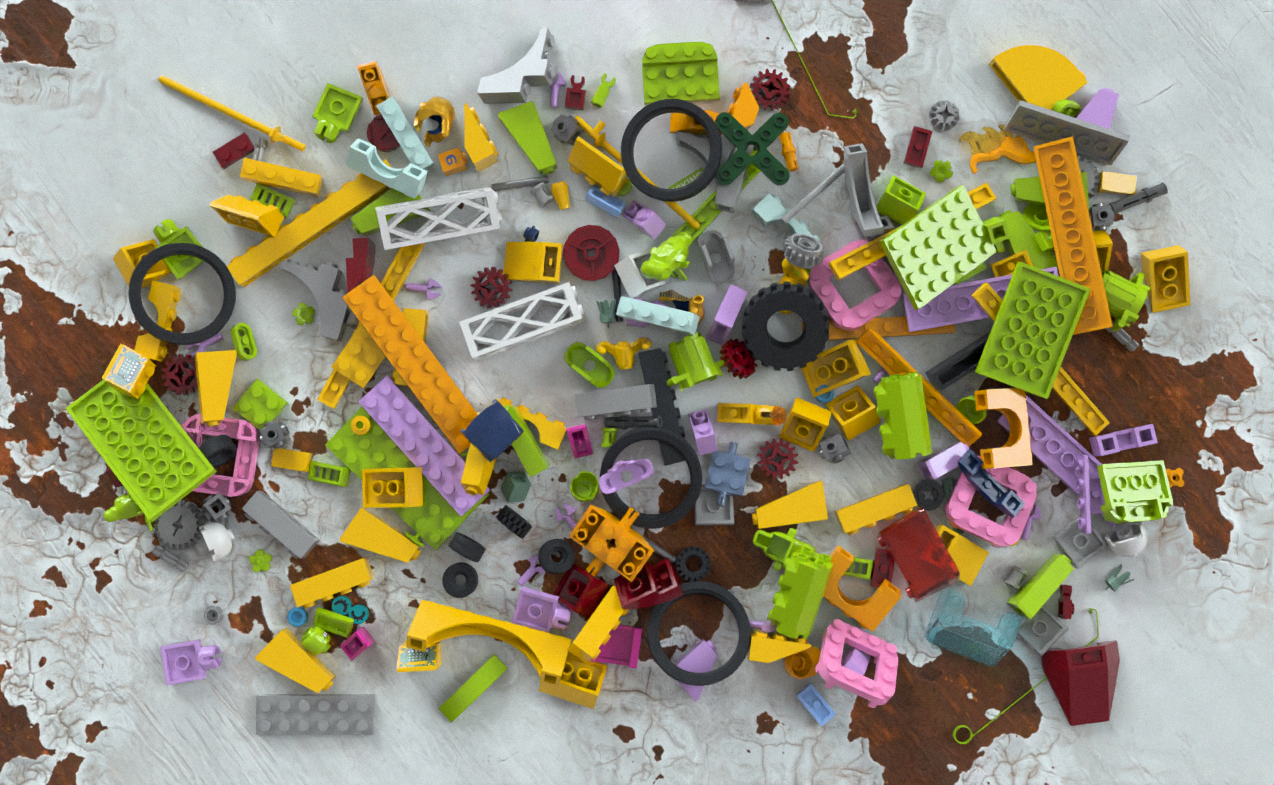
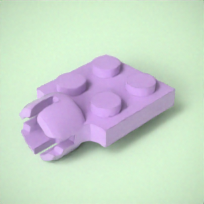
[512,586,572,633]
[160,639,222,685]

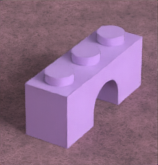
[1089,424,1158,456]

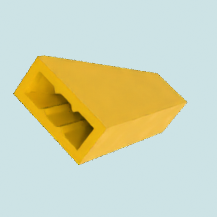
[194,350,237,427]
[461,413,497,495]
[752,481,828,529]
[339,507,421,563]
[255,628,336,693]

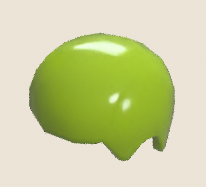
[956,395,987,424]
[570,471,599,502]

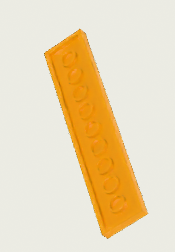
[1033,136,1113,335]
[342,275,477,454]

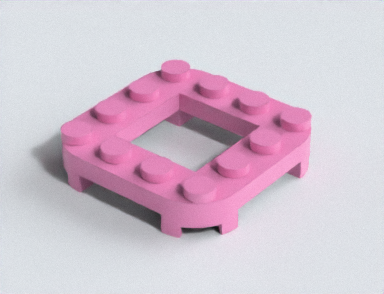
[808,239,902,332]
[181,414,260,497]
[944,456,1037,548]
[815,619,898,708]

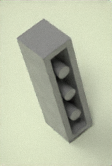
[575,384,657,420]
[242,491,320,559]

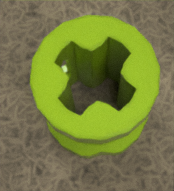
[600,428,619,448]

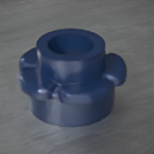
[523,226,540,242]

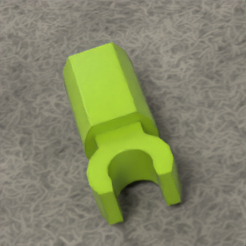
[591,73,616,108]

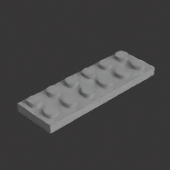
[1004,100,1130,165]
[256,694,375,735]

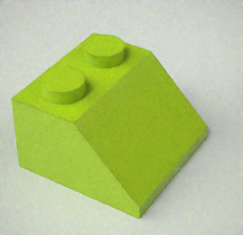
[876,175,926,225]

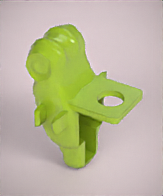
[641,232,693,281]
[103,493,153,532]
[753,528,816,571]

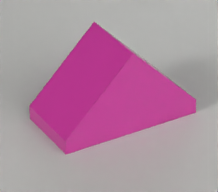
[566,424,593,459]
[340,627,375,661]

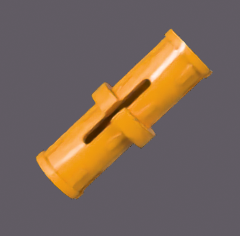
[779,132,799,172]

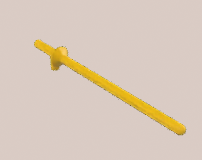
[158,76,306,152]
[575,115,700,229]

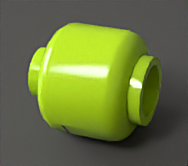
[301,626,331,655]

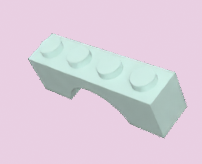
[377,96,435,170]
[346,138,428,199]
[751,193,823,246]
[616,296,700,336]

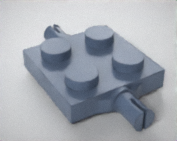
[705,442,750,507]

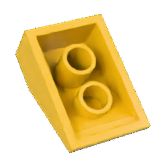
[1141,245,1190,313]
[801,339,871,398]
[362,467,423,508]

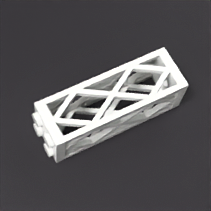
[375,187,502,250]
[459,282,586,362]

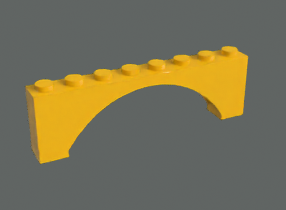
[406,600,572,688]

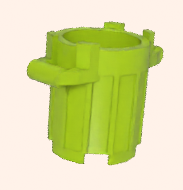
[1101,270,1150,332]
[667,332,725,392]

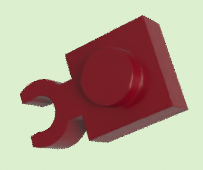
[564,75,586,110]
[1058,584,1074,619]

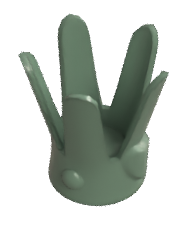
[596,299,616,328]
[1104,564,1135,592]

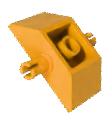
[569,505,654,582]

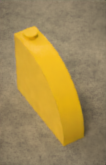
[989,45,1088,110]

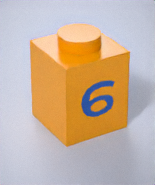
[437,147,469,176]

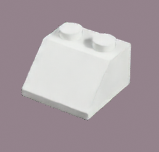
[614,249,669,299]

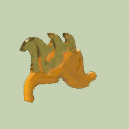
[959,125,1036,174]

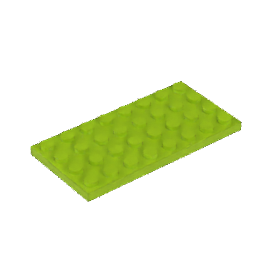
[66,380,217,522]
[325,407,490,551]

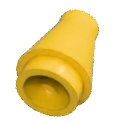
[550,181,570,210]

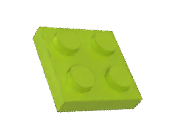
[233,378,288,430]

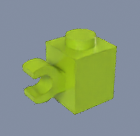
[982,216,1010,253]

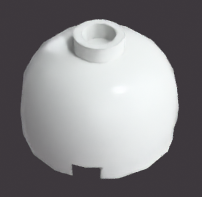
[199,522,235,562]
[1105,522,1147,557]

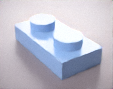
[585,185,627,218]
[796,683,836,727]

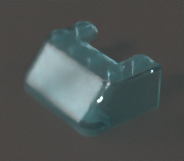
[925,586,1023,667]

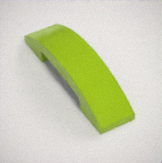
[438,654,508,723]

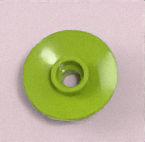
[1022,204,1050,231]

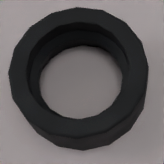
[199,435,237,468]

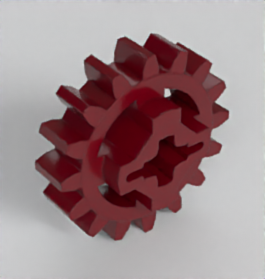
[750,69,791,111]
[470,267,513,308]
[719,338,758,379]
[161,354,197,396]
[756,438,798,480]

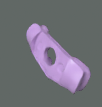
[599,459,654,494]

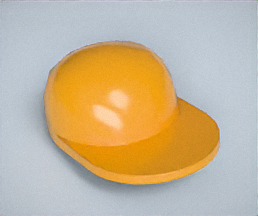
[784,646,821,679]

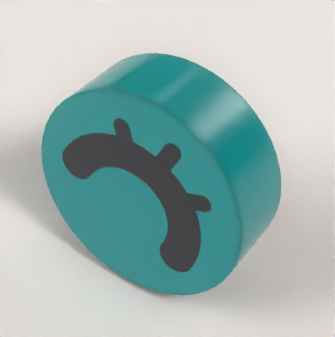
[332,596,352,615]
[349,604,369,624]

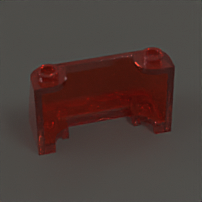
[877,506,960,603]

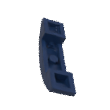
[957,449,1025,518]

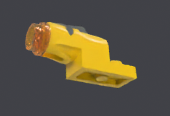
[717,403,787,425]

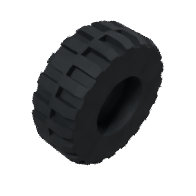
[742,281,829,371]

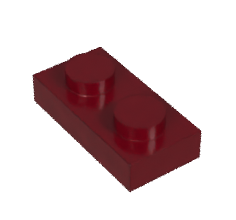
[903,126,933,168]
[212,132,255,169]
[870,548,896,588]

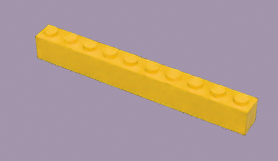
[227,159,392,288]

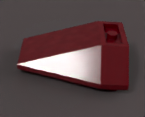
[1040,640,1120,726]

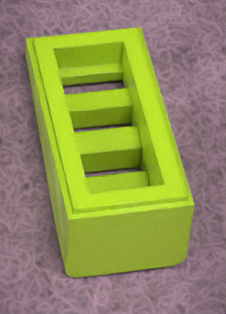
[250,183,295,218]
[307,461,351,487]
[843,557,874,580]

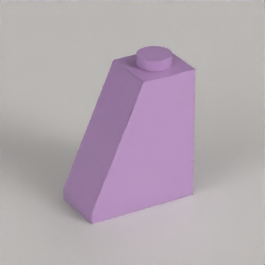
[1075,88,1119,129]
[706,284,748,345]
[917,442,969,480]
[675,639,717,702]
[841,646,871,675]

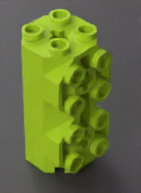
[874,372,933,460]
[767,547,833,639]

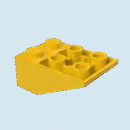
[464,103,499,173]
[503,242,563,285]
[920,524,989,586]
[746,630,811,663]

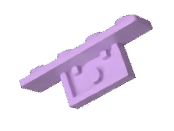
[1076,455,1105,534]

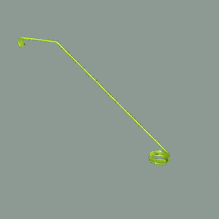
[772,0,857,119]
[953,608,1099,744]

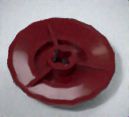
[563,225,620,281]

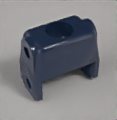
[460,399,524,463]

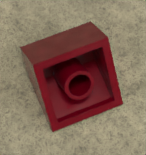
[553,564,609,618]

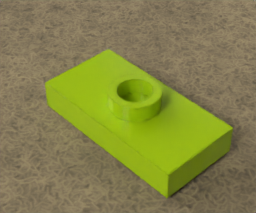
[1034,231,1055,252]
[313,607,354,638]

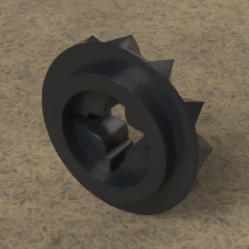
[913,480,944,511]

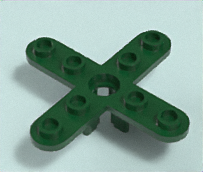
[715,112,790,186]

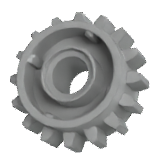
[782,234,825,269]

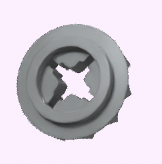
[929,100,960,131]

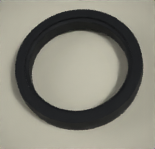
[621,99,722,202]
[128,243,236,345]
[600,427,702,529]
[647,581,751,686]

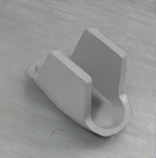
[697,230,735,284]

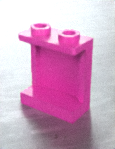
[590,624,642,669]

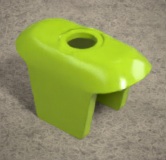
[564,342,615,388]

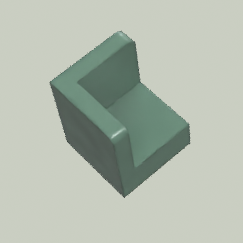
[500,471,531,503]

